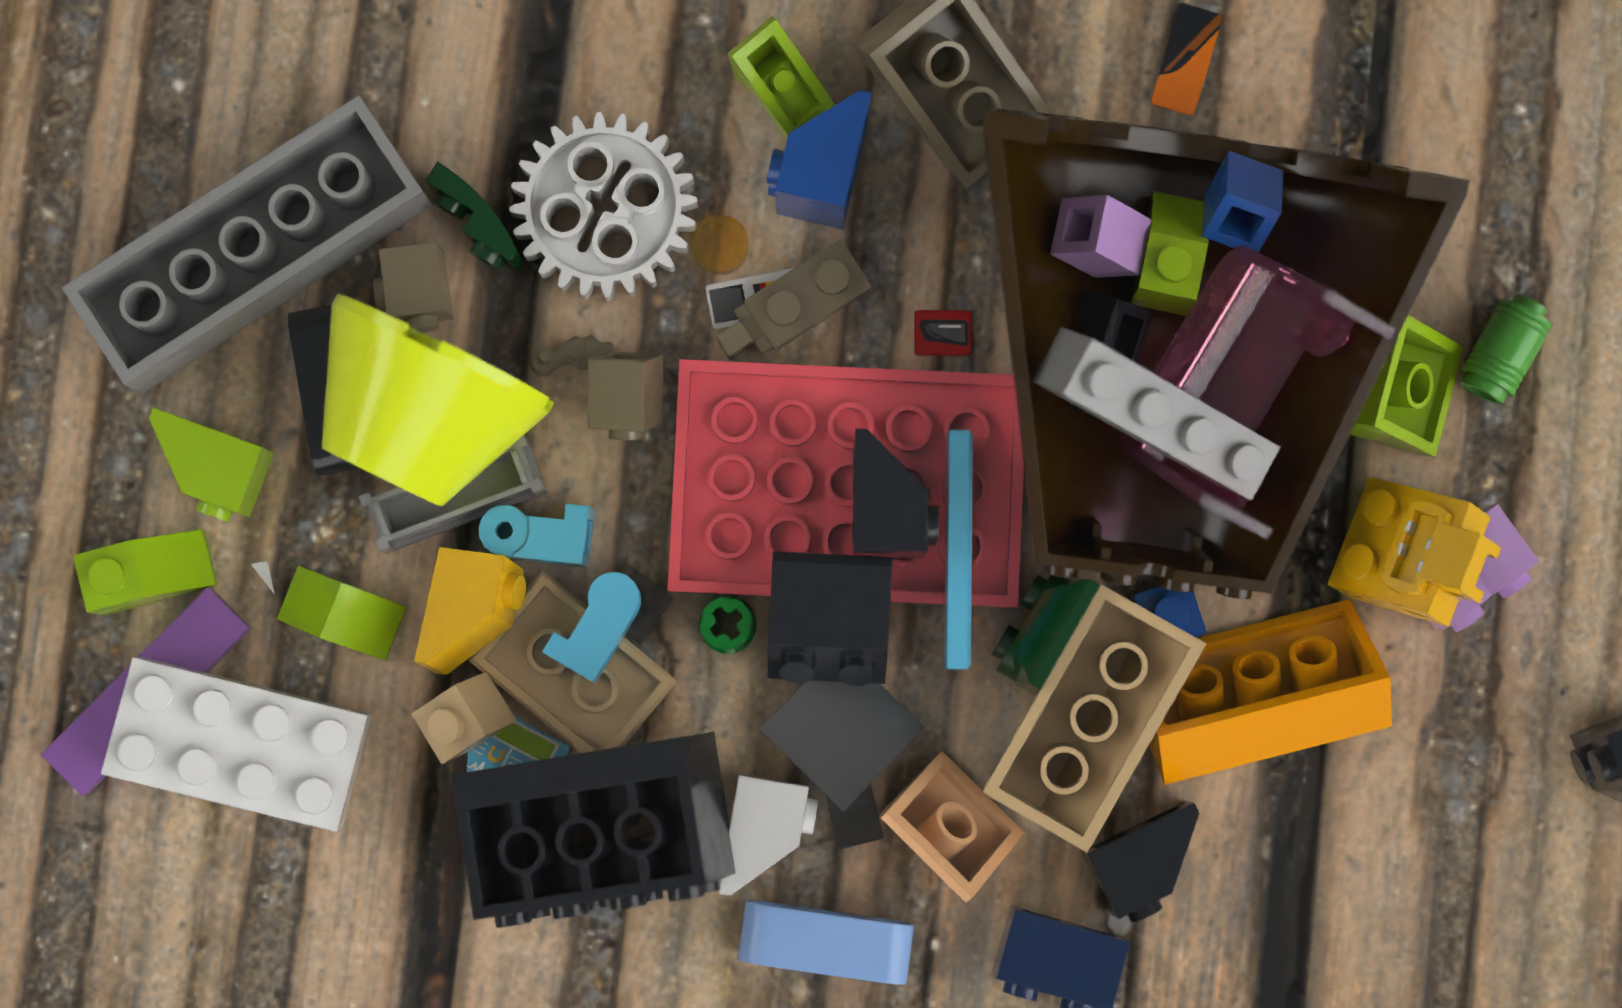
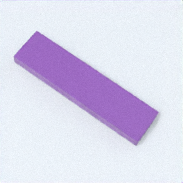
[41,587,252,796]

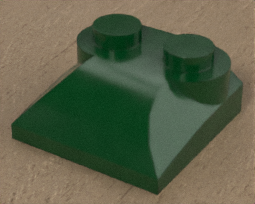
[991,574,1101,695]

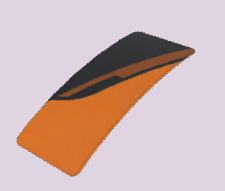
[1151,3,1222,115]

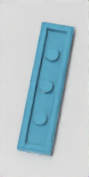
[944,430,973,670]

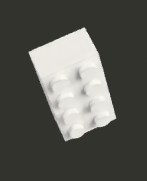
[101,657,373,832]

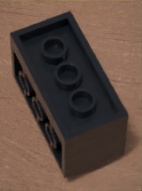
[451,732,736,928]

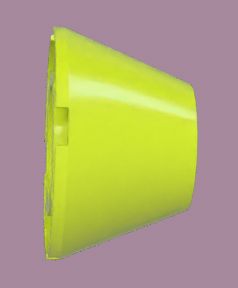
[322,294,554,507]

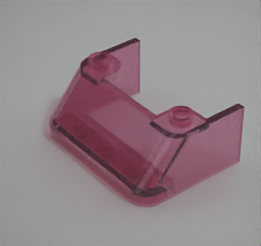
[1120,246,1396,540]

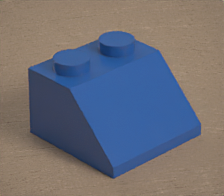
[767,90,872,230]

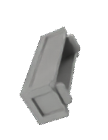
[358,435,548,554]

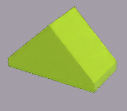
[277,565,407,661]

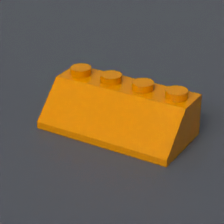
[1149,599,1392,785]

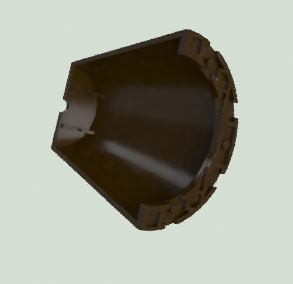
[982,108,1470,599]

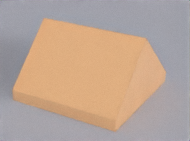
[878,751,1025,903]

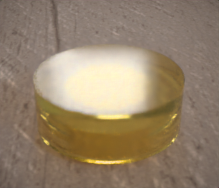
[691,215,749,275]

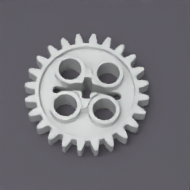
[509,112,698,302]

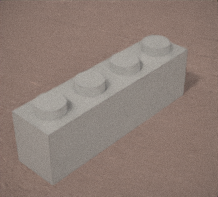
[1032,327,1280,500]

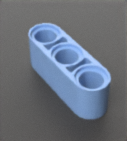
[737,900,915,985]

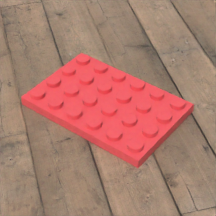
[667,359,1024,608]

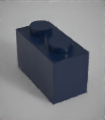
[992,905,1130,1008]

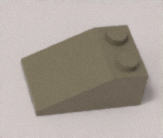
[851,0,1052,190]

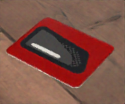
[914,310,971,356]

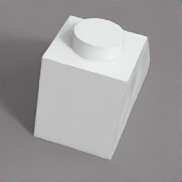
[719,774,818,896]

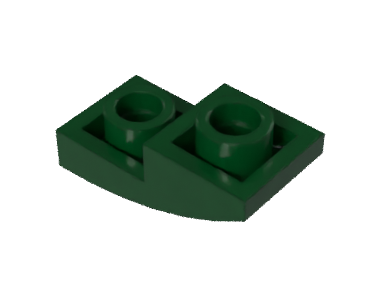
[425,161,523,271]

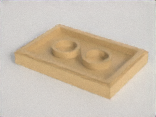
[468,570,678,753]

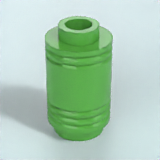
[1460,295,1552,405]

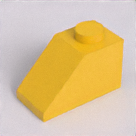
[414,547,526,675]

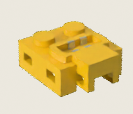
[1328,476,1501,627]

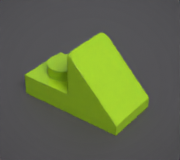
[727,16,835,138]

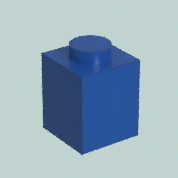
[1202,151,1283,256]

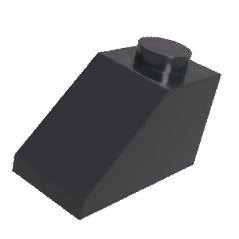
[1081,801,1199,923]

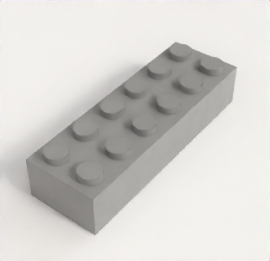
[61,95,433,394]

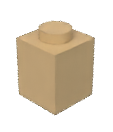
[411,672,517,764]

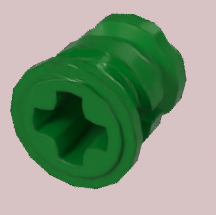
[699,597,757,654]

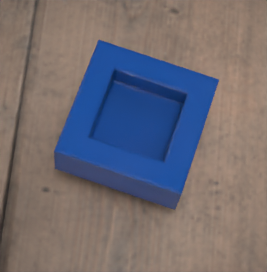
[1131,587,1207,637]

